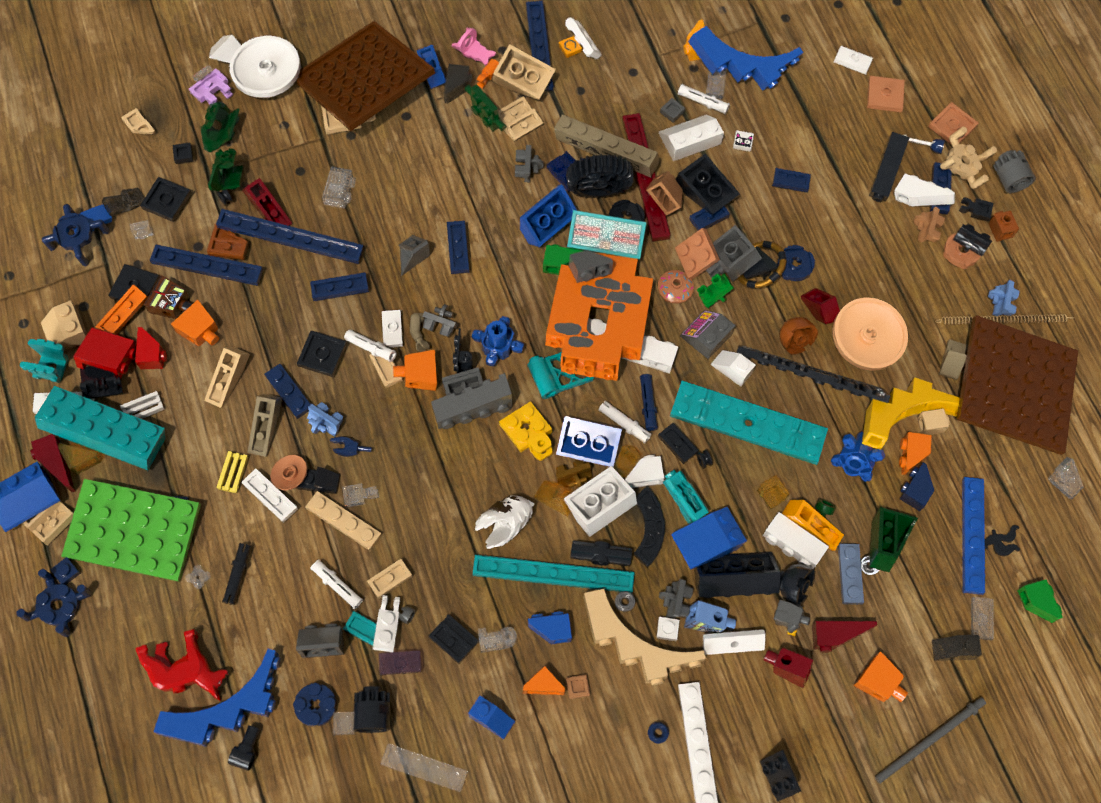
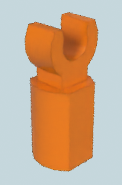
[477,59,499,89]

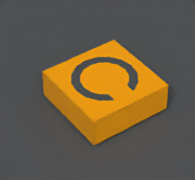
[559,36,582,58]

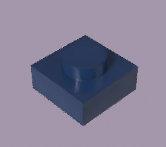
[50,557,81,585]

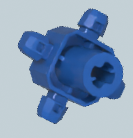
[472,316,524,367]
[831,432,885,482]

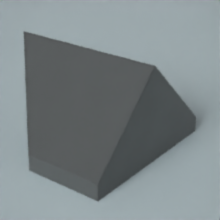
[398,235,430,276]

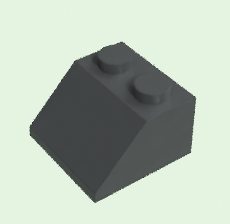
[296,624,344,658]

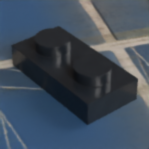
[658,423,699,465]

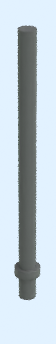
[875,697,986,784]

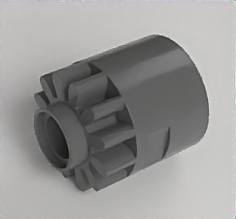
[993,150,1036,193]

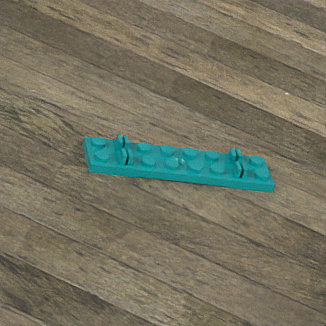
[670,381,828,465]

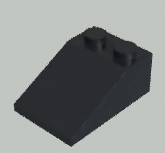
[675,153,740,215]

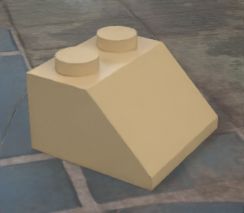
[41,300,87,351]

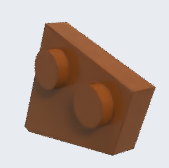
[207,224,248,260]

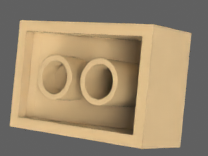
[492,44,556,100]

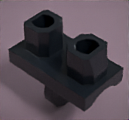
[953,224,992,256]

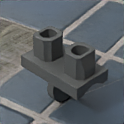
[515,145,544,182]
[423,304,459,338]
[659,579,693,619]

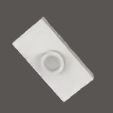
[834,46,873,74]
[382,310,403,348]

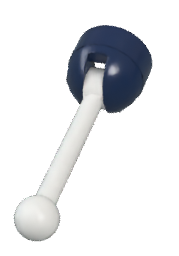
[904,135,945,154]

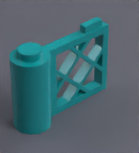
[527,352,594,399]

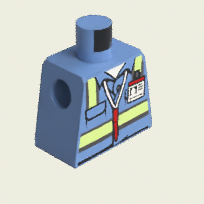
[684,601,736,633]

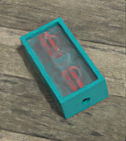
[567,210,646,259]

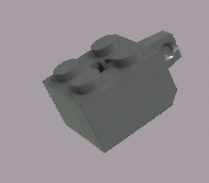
[706,225,762,281]

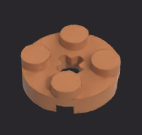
[943,233,981,269]

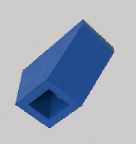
[528,612,572,644]

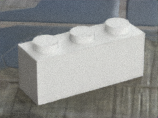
[763,512,829,570]

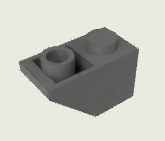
[569,250,613,283]

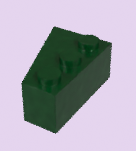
[869,507,918,572]

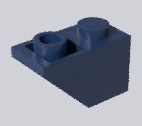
[900,463,935,512]

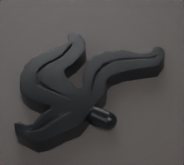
[985,525,1020,557]

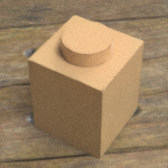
[917,409,950,435]

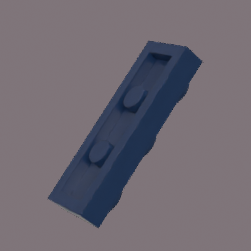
[930,162,952,215]
[447,221,469,274]
[310,272,369,301]
[264,364,311,419]

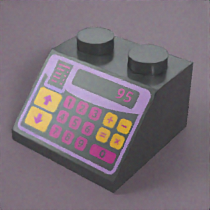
[680,310,736,359]

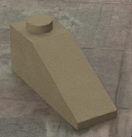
[247,394,282,457]

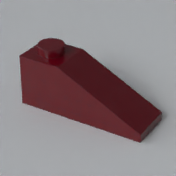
[242,178,292,226]
[30,434,76,493]
[812,621,877,653]

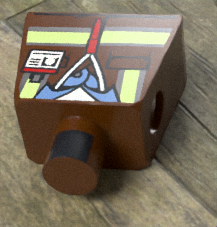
[144,275,193,319]

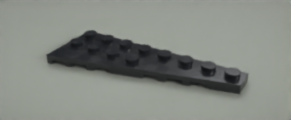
[737,344,890,403]

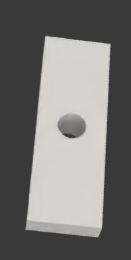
[703,630,765,655]

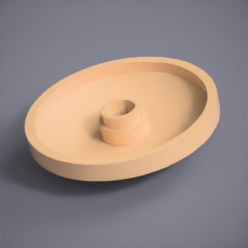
[833,298,908,371]

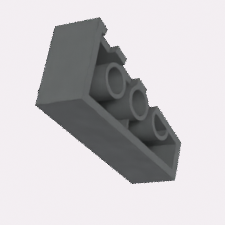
[431,373,512,429]

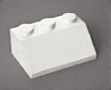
[659,115,724,161]
[564,466,637,537]

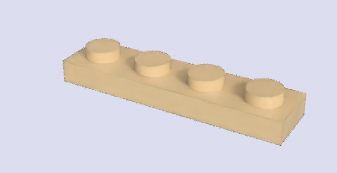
[305,491,382,551]

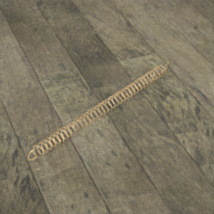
[935,314,1074,325]

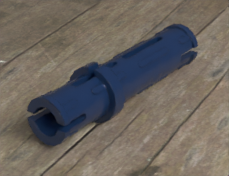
[640,374,658,431]

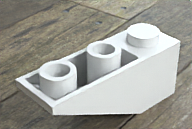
[894,174,955,206]

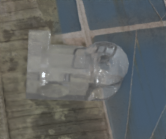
[478,627,517,653]

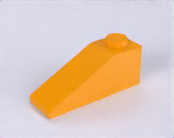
[782,500,844,551]

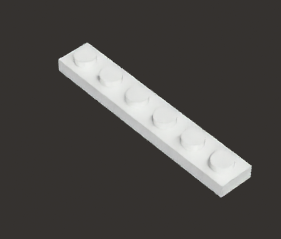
[678,682,718,803]

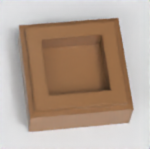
[566,675,590,699]

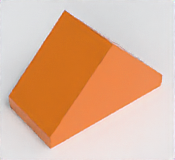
[523,666,565,695]

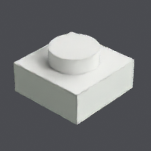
[656,617,679,641]

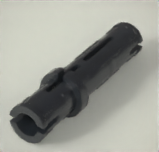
[222,543,252,605]

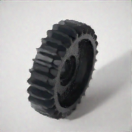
[566,154,634,199]

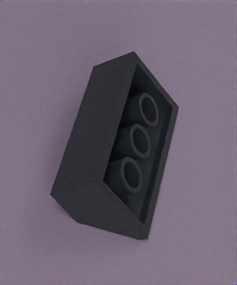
[694,552,780,598]

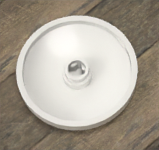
[230,36,301,98]

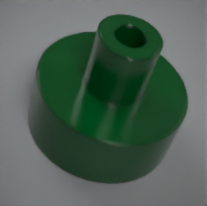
[815,499,837,518]

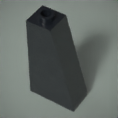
[869,132,910,202]

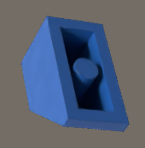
[417,44,447,88]
[468,695,515,740]

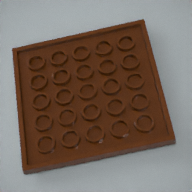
[295,21,435,131]
[956,315,1078,455]

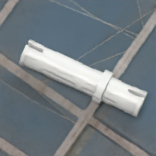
[678,84,730,114]
[344,330,396,362]
[598,401,652,444]
[311,559,363,609]

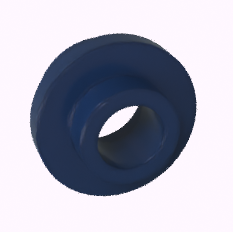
[648,722,669,744]

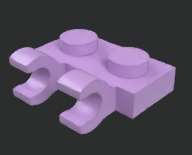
[189,68,233,105]

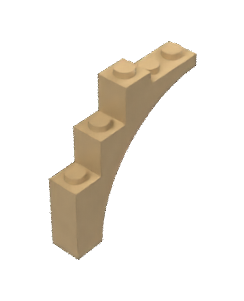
[583,589,706,686]

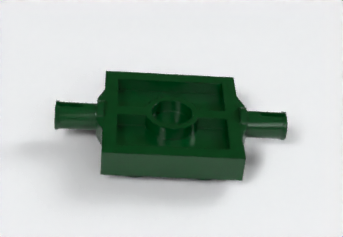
[465,84,507,132]

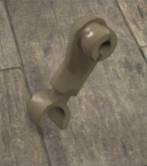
[409,313,430,352]

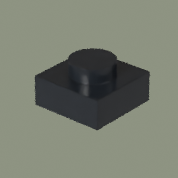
[172,142,194,164]

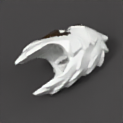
[475,495,534,549]

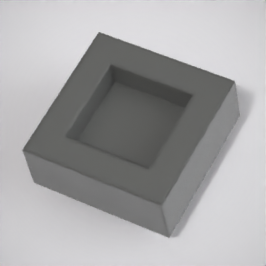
[660,98,685,122]

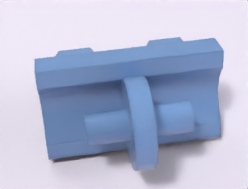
[988,280,1020,316]
[307,402,343,437]

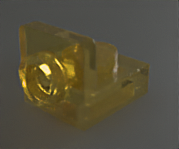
[613,445,640,478]

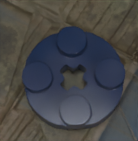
[777,245,815,281]
[293,683,336,726]

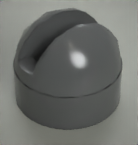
[399,606,416,625]

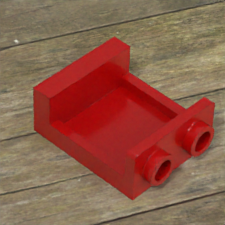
[73,328,136,379]

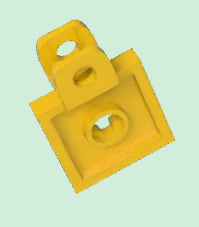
[499,401,553,461]

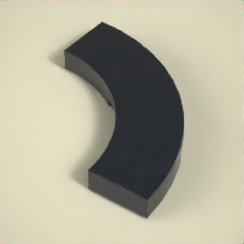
[633,486,665,569]

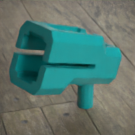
[663,470,710,524]

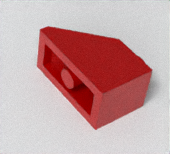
[135,327,167,369]

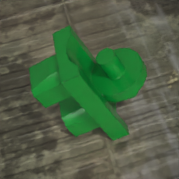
[697,274,734,308]

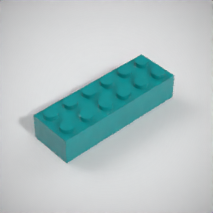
[35,386,166,470]

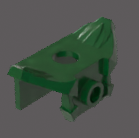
[201,102,240,152]
[208,148,244,191]

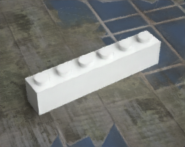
[587,318,678,374]

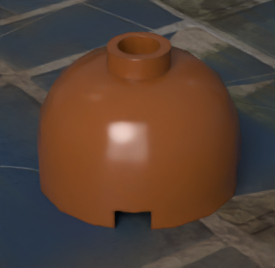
[779,317,818,354]

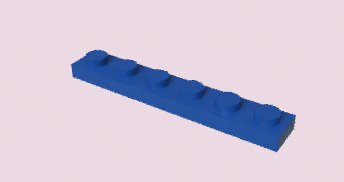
[962,477,985,595]

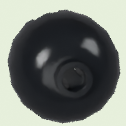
[780,564,815,605]

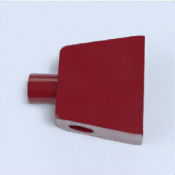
[764,648,813,689]

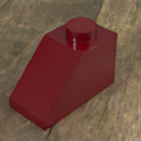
[800,288,840,324]

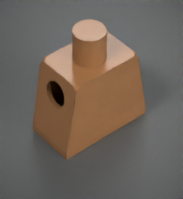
[647,171,683,216]

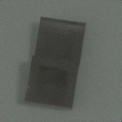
[102,188,144,216]

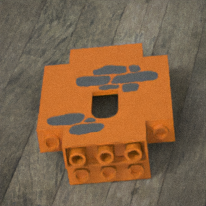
[545,252,653,381]

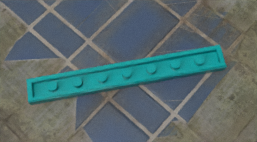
[473,555,634,593]

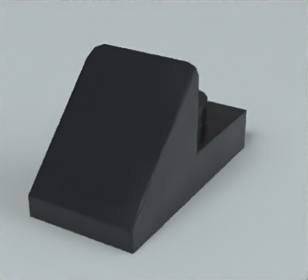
[297,466,340,494]

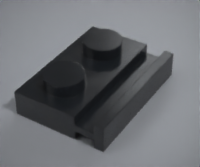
[428,614,479,664]

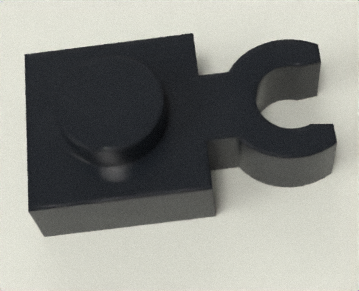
[959,197,994,221]

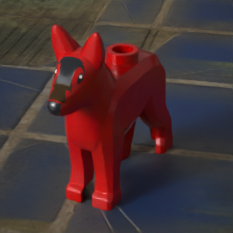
[135,629,229,701]

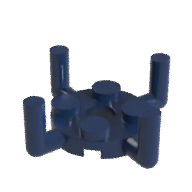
[42,204,110,266]
[16,569,92,637]

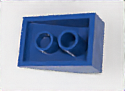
[671,507,747,570]

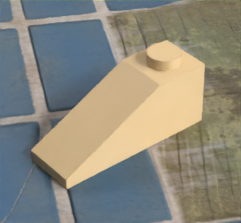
[204,347,250,408]

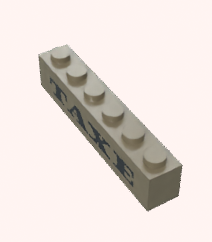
[554,114,659,177]

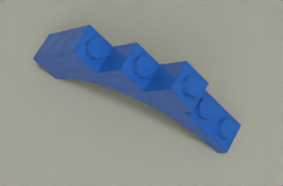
[688,26,804,90]
[153,649,280,747]

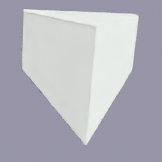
[209,35,241,63]

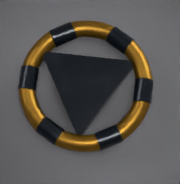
[737,241,787,289]

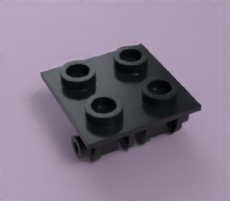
[453,328,473,373]
[80,366,123,399]
[760,750,801,802]

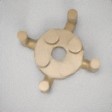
[940,127,997,189]

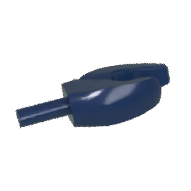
[330,436,372,457]

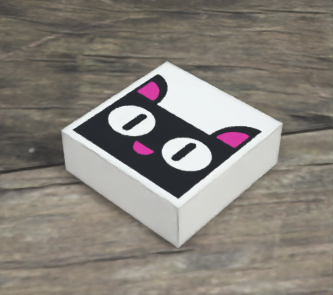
[733,130,754,152]

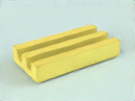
[217,451,248,494]

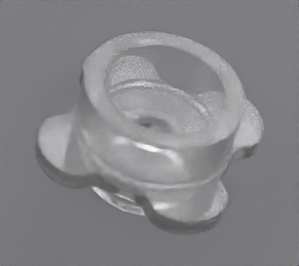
[186,565,211,589]

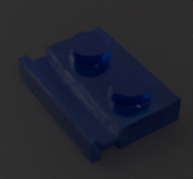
[546,151,575,192]

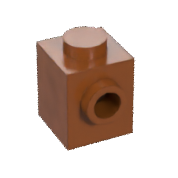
[988,211,1019,242]

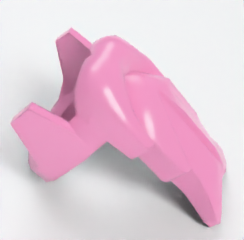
[451,28,496,65]

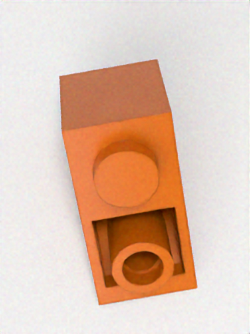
[899,432,932,475]

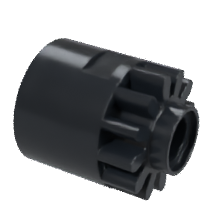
[353,686,390,733]

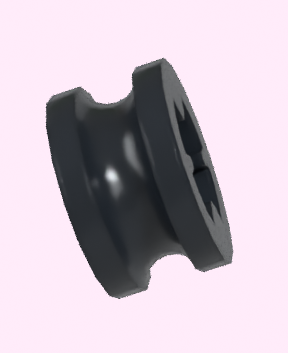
[216,189,233,206]
[696,449,713,469]

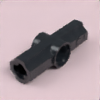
[570,540,632,567]

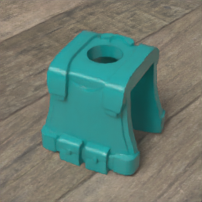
[20,339,68,383]

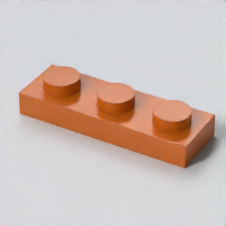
[95,284,148,335]

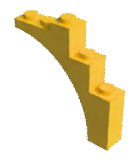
[862,377,960,449]

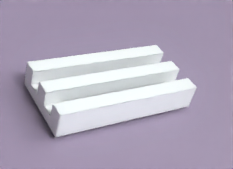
[120,391,165,419]

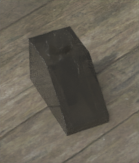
[444,64,473,103]
[931,635,982,661]

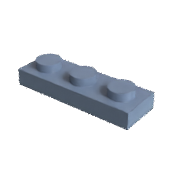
[838,544,864,605]

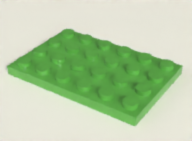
[61,479,201,582]

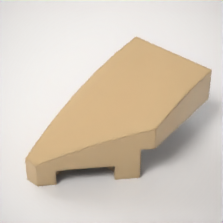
[121,108,155,134]

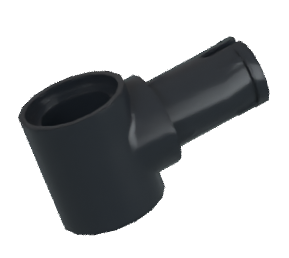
[228,725,260,771]

